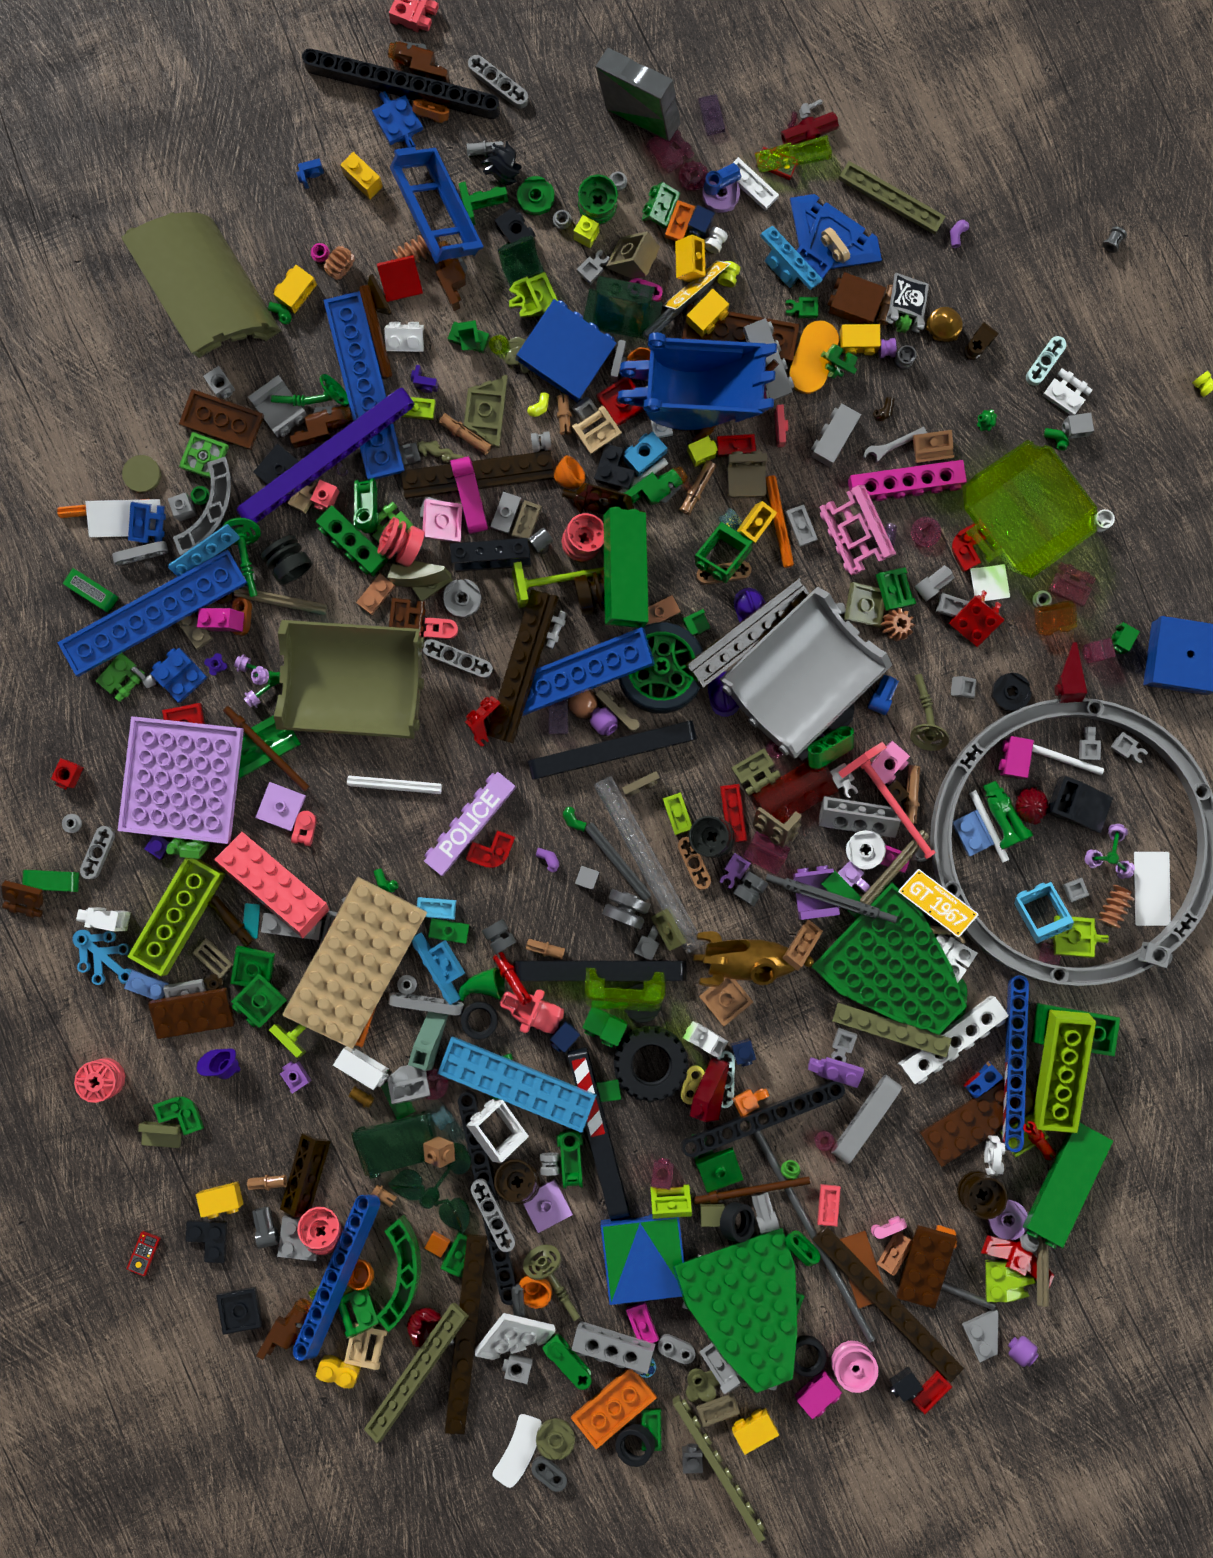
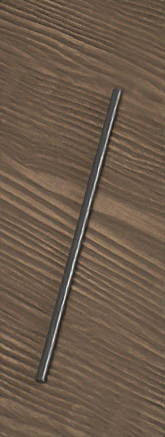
[746,1120,875,1343]

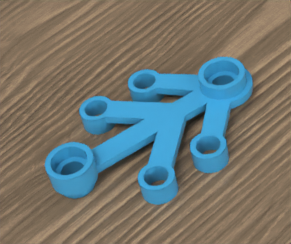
[73,930,132,985]

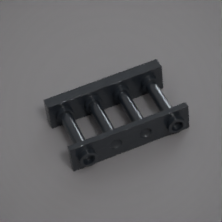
[450,538,531,572]

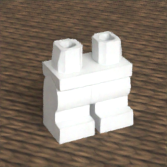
[76,907,131,932]
[936,934,978,983]

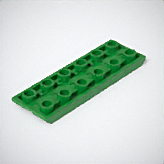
[238,715,301,780]

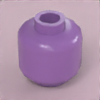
[590,707,618,736]
[1008,1336,1039,1367]

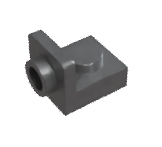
[682,1444,703,1474]

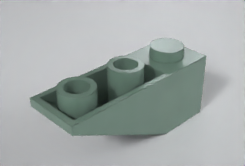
[408,1012,448,1071]

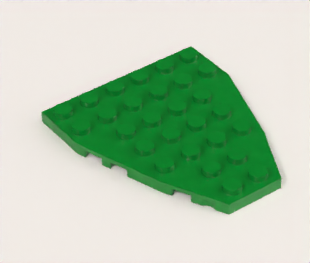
[811,883,967,1035]
[673,1228,797,1393]

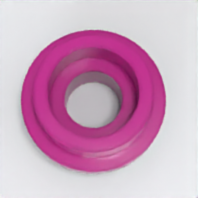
[311,243,330,263]

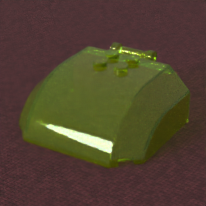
[962,440,1097,578]

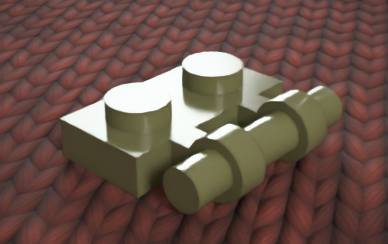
[731,748,781,796]

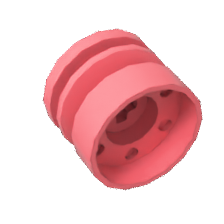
[561,513,604,562]
[377,517,425,567]
[74,1058,126,1103]
[297,1207,343,1255]

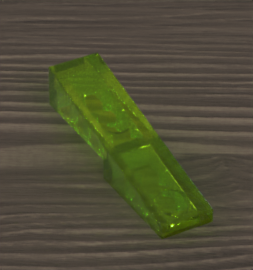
[754,135,832,172]

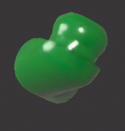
[563,807,586,832]
[373,868,398,893]

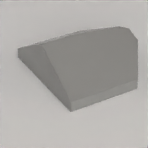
[387,1065,431,1104]

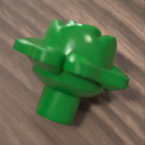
[977,409,997,431]

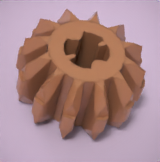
[324,246,355,280]
[881,608,915,641]

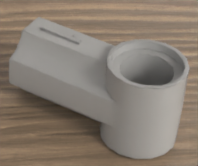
[914,565,955,602]
[751,1192,780,1234]

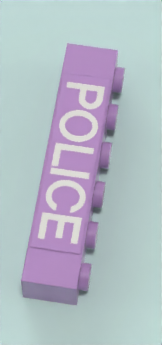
[424,772,516,876]

